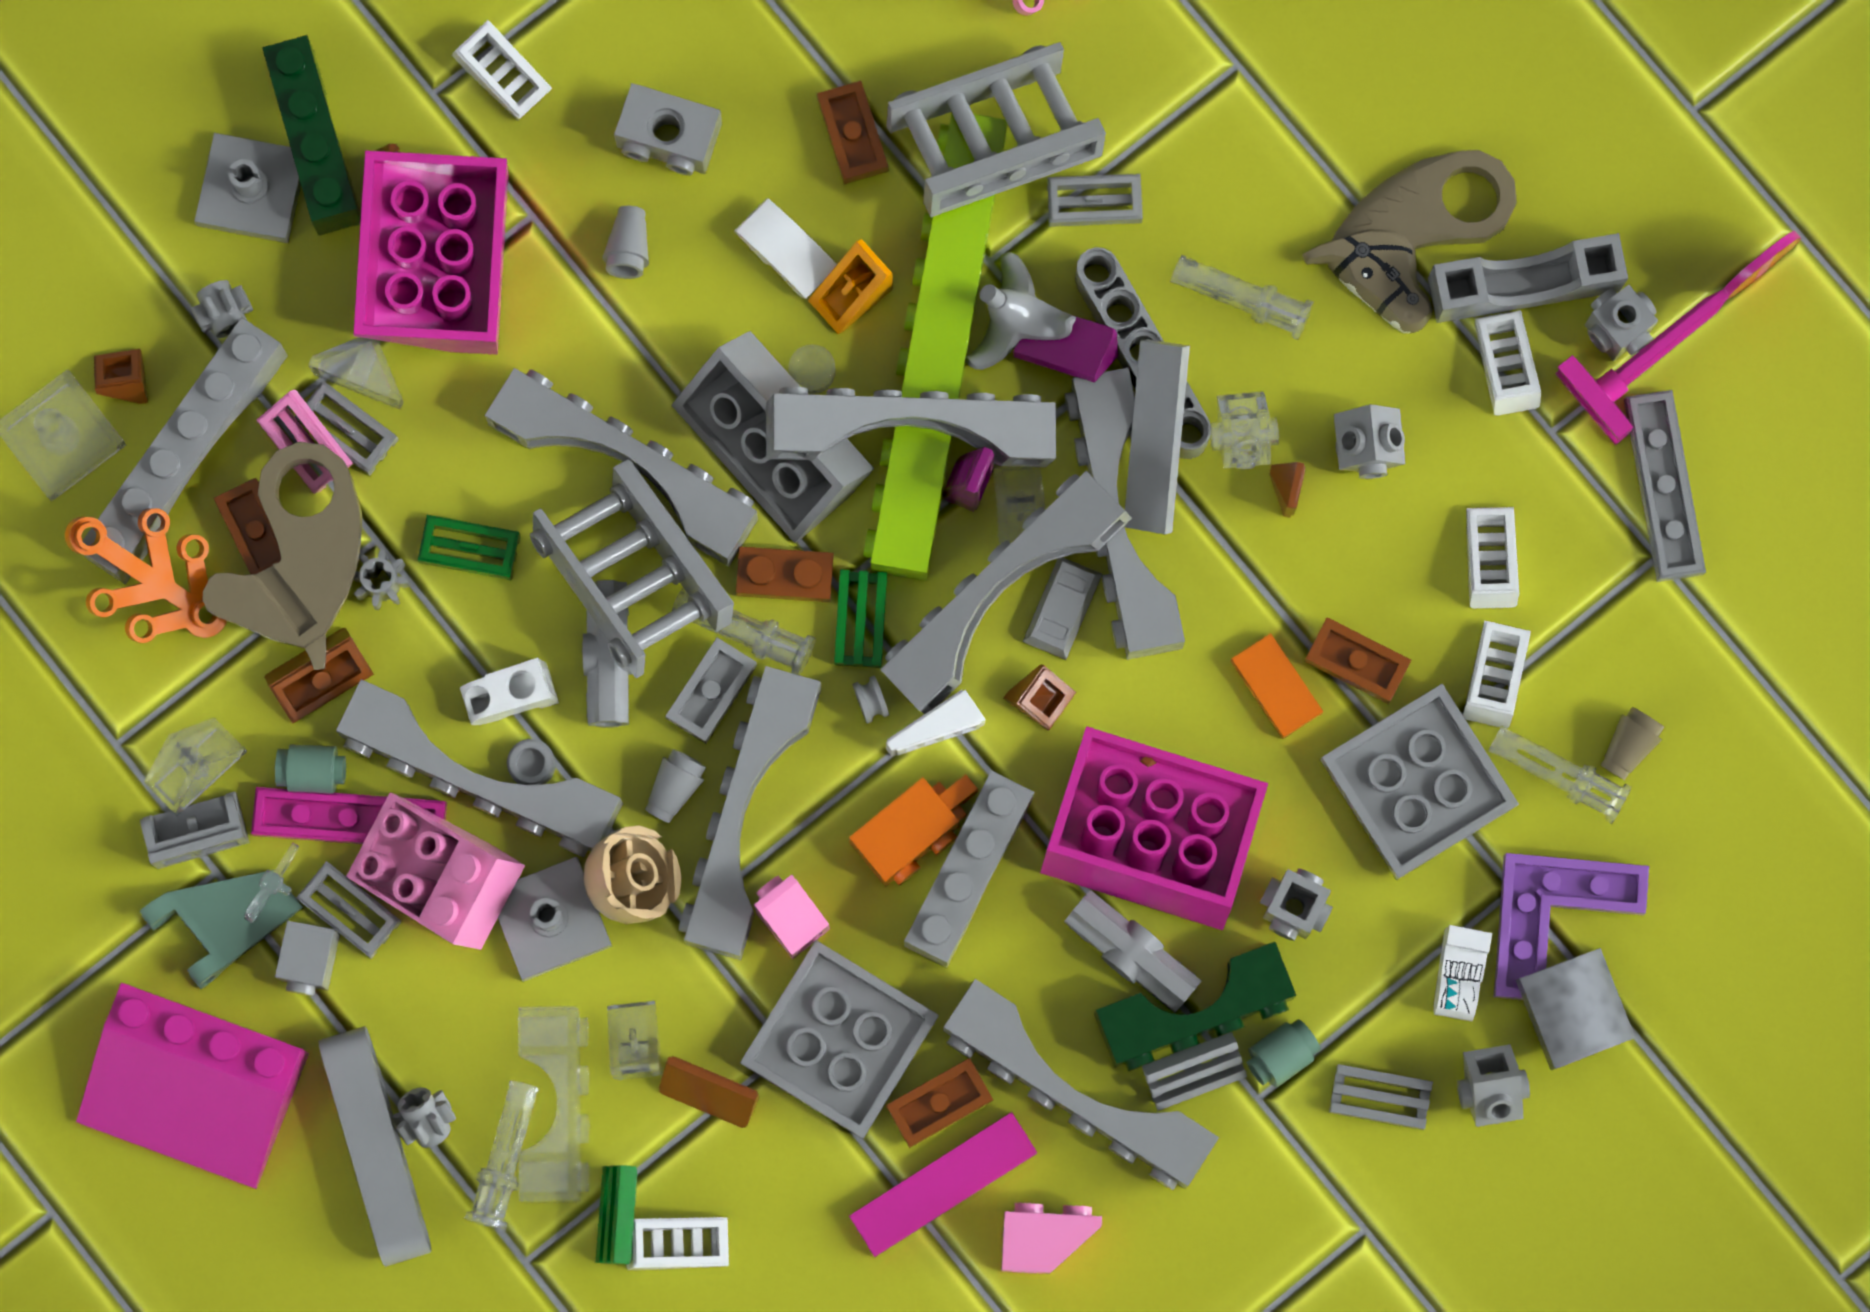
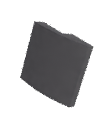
[1516,948,1635,1070]

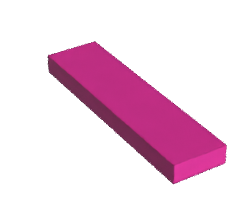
[251,787,447,844]
[849,1112,1038,1257]

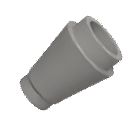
[603,206,649,279]
[645,749,706,823]

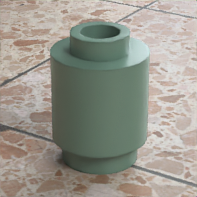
[275,744,346,794]
[1247,1019,1321,1088]

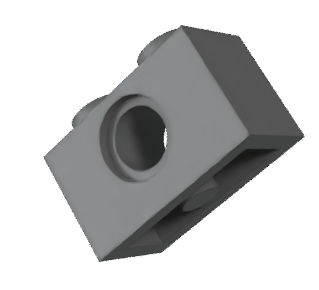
[614,83,722,175]

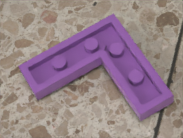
[1494,853,1649,1000]

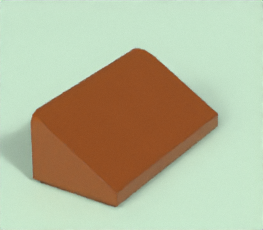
[264,628,374,724]
[659,1055,760,1128]

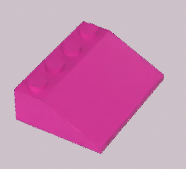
[353,150,509,355]
[1040,726,1268,931]
[76,982,309,1189]

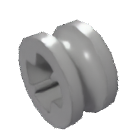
[852,676,889,724]

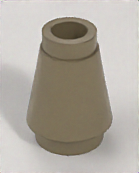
[1600,707,1664,781]

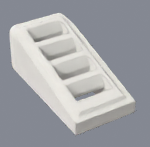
[452,20,552,120]
[1475,310,1541,416]
[1466,507,1519,609]
[1463,621,1531,728]
[886,690,986,757]
[627,1217,729,1270]

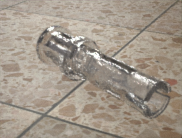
[1171,254,1314,340]
[672,588,816,675]
[1488,725,1632,824]
[464,1080,540,1231]

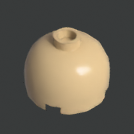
[583,825,682,924]

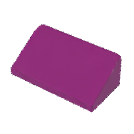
[1013,315,1118,383]

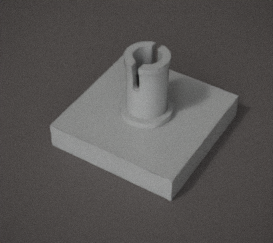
[194,133,301,243]
[498,856,613,982]

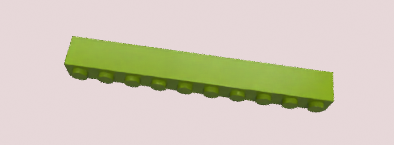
[863,114,1007,581]

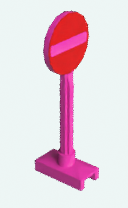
[1555,230,1801,446]

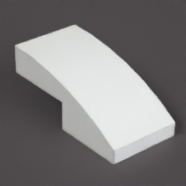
[734,198,837,299]

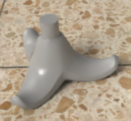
[965,252,1076,370]

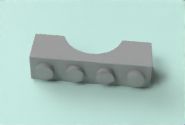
[1428,233,1628,323]
[904,770,1034,968]

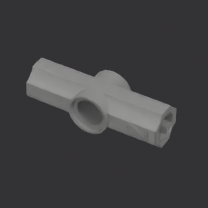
[582,580,632,728]
[1064,890,1201,1013]

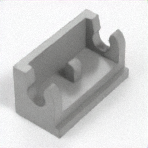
[140,792,250,869]

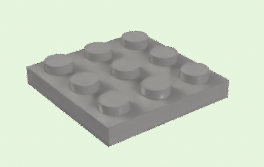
[1320,684,1519,880]
[740,940,939,1139]

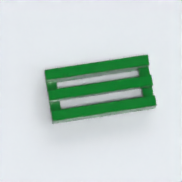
[418,515,521,580]
[834,569,887,668]
[595,1165,638,1264]

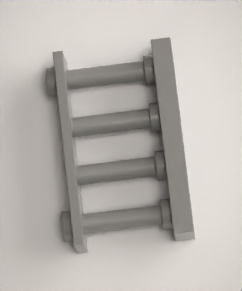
[886,42,1106,218]
[530,459,734,678]

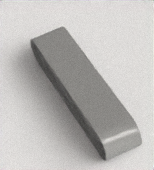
[1075,247,1211,459]
[318,1026,432,1267]

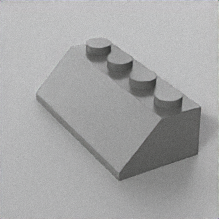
[671,331,874,543]

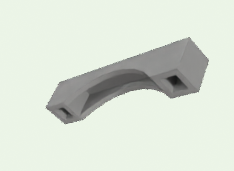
[83,317,288,585]
[485,368,758,567]
[1065,368,1185,660]
[766,386,1056,467]
[880,471,1132,714]
[679,666,821,960]
[336,679,623,857]
[943,979,1219,1190]

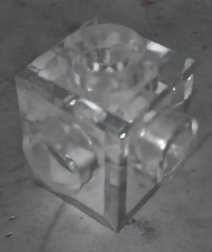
[1210,391,1279,469]

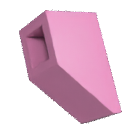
[754,874,830,959]
[1001,1203,1102,1274]

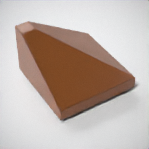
[94,349,148,404]
[1269,462,1306,518]
[1003,664,1076,730]

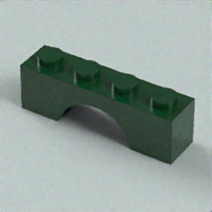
[262,35,361,236]
[1094,942,1296,1072]

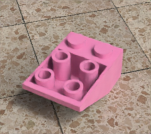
[346,793,525,950]

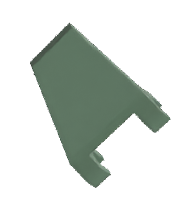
[140,870,303,990]

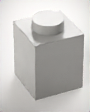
[275,920,340,996]

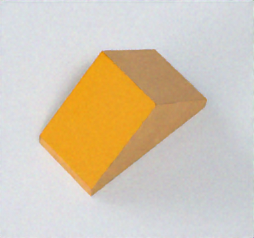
[808,239,893,334]

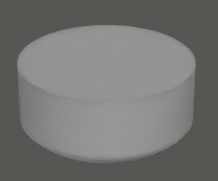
[507,739,556,785]

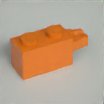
[849,774,979,887]

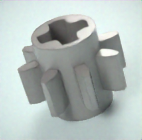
[191,280,253,338]
[353,549,411,610]
[392,1087,456,1148]

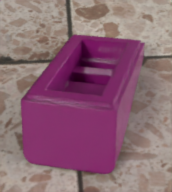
[942,447,994,512]

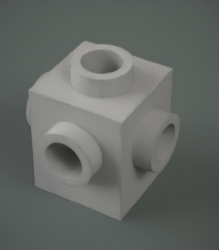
[1584,285,1658,361]
[1334,404,1406,479]
[1260,868,1333,941]
[1457,1044,1530,1127]

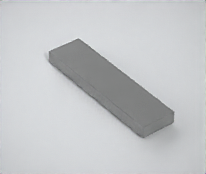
[1124,339,1190,534]
[1624,390,1706,582]

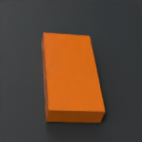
[1231,633,1323,739]

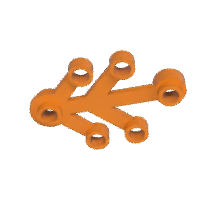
[65,508,227,643]

